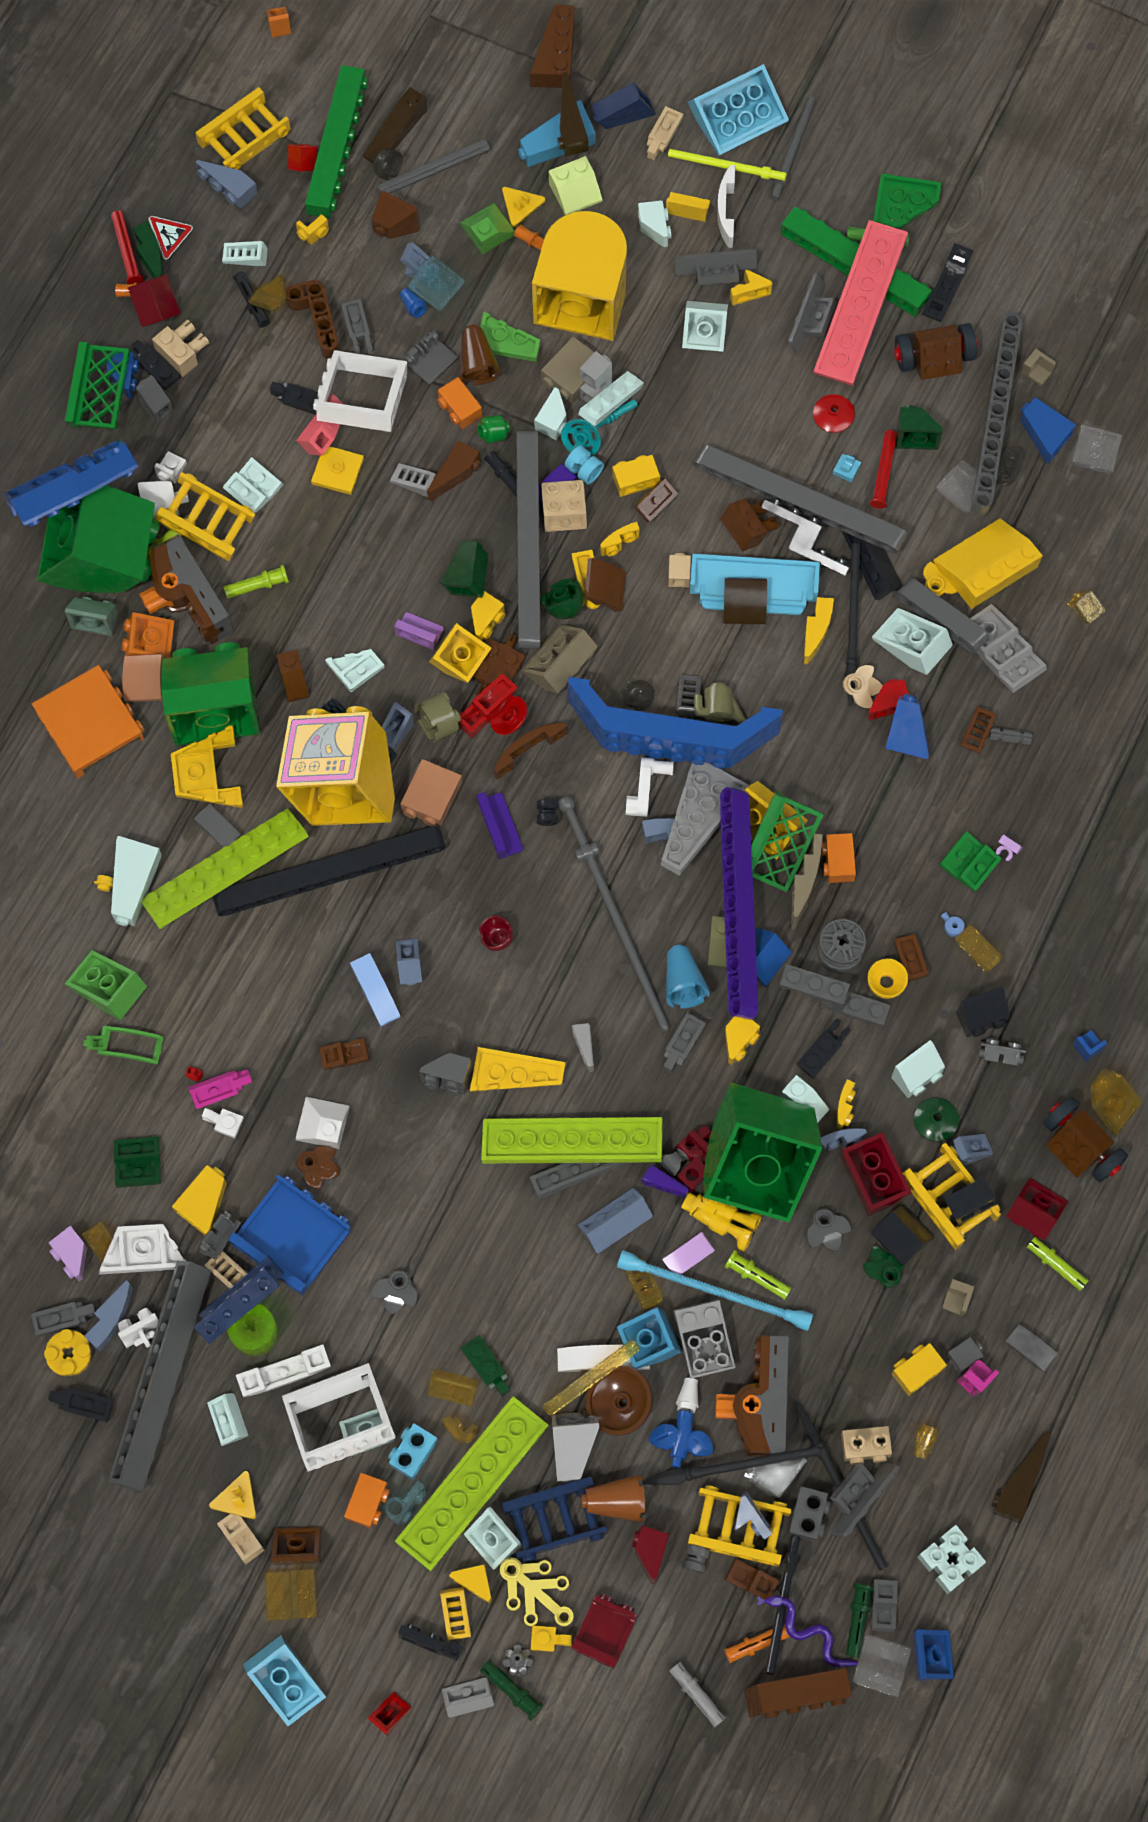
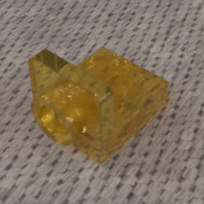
[1067,590,1105,624]
[442,1415,478,1445]

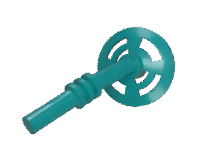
[561,399,638,456]

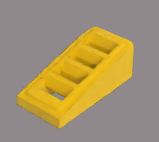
[440,1587,471,1640]

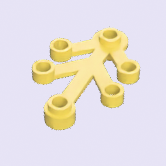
[500,1558,573,1627]

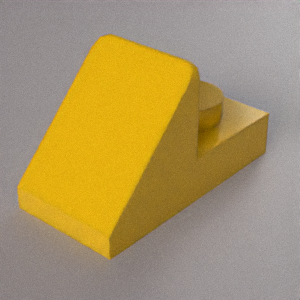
[730,270,772,306]

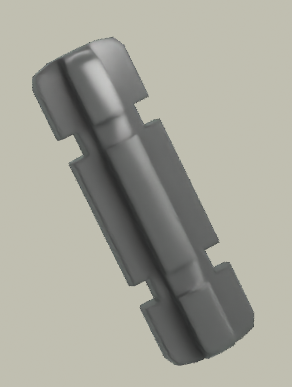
[990,727,1033,745]

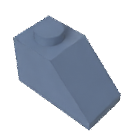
[396,938,422,985]

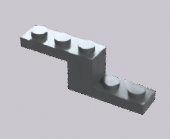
[779,964,890,1027]

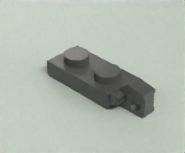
[663,1013,706,1074]
[31,1302,96,1337]

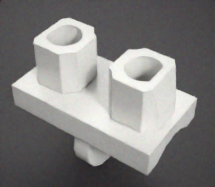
[118,1308,158,1348]

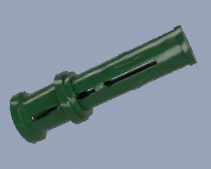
[845,1583,874,1658]
[480,1659,544,1721]

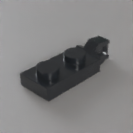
[131,340,181,391]
[269,382,329,415]
[48,1388,114,1423]
[398,1624,463,1661]

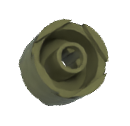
[414,692,461,743]

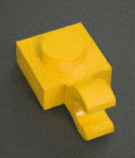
[531,1626,572,1652]

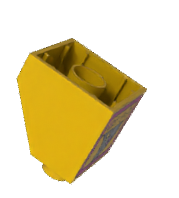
[276,706,395,826]

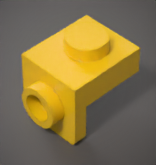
[296,214,329,245]

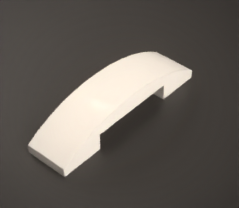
[717,165,735,248]
[236,1345,331,1397]
[557,1345,650,1372]

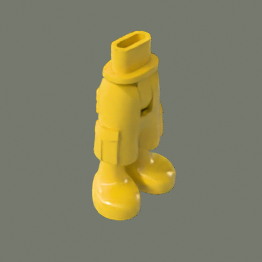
[681,1192,762,1252]

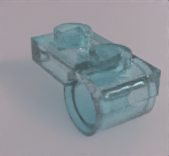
[385,1480,427,1527]

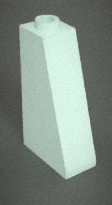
[111,836,162,926]

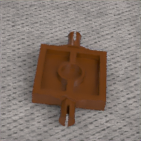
[472,634,526,696]

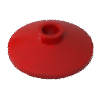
[813,394,855,433]
[490,696,527,735]

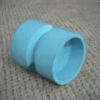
[564,445,604,485]

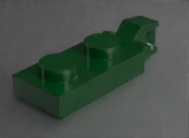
[461,1335,510,1397]

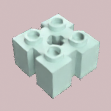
[917,1525,986,1595]

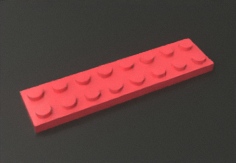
[814,220,908,386]

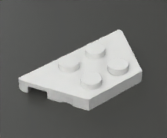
[99,1224,186,1274]

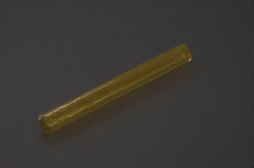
[543,1340,640,1415]

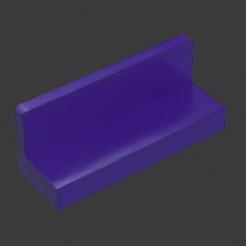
[477,792,523,859]

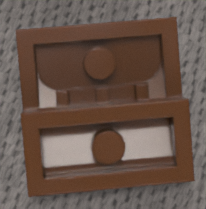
[584,558,626,612]

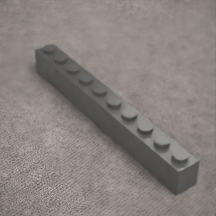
[108,1261,211,1492]

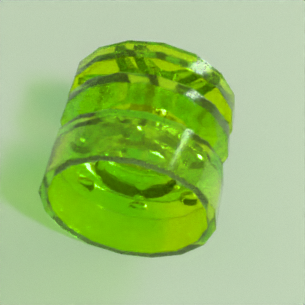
[227,1304,278,1357]

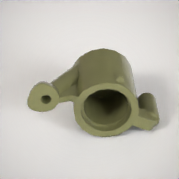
[694,683,746,725]

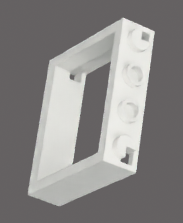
[313,350,407,432]
[282,1363,396,1472]

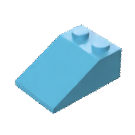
[243,1635,326,1726]

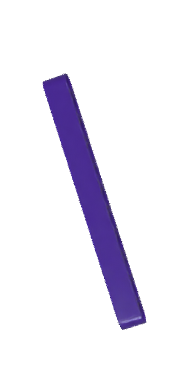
[720,787,758,1020]

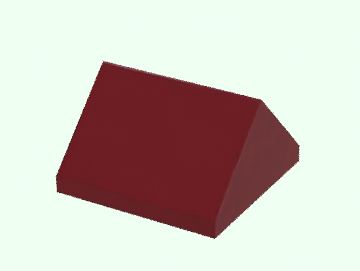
[127,274,181,327]

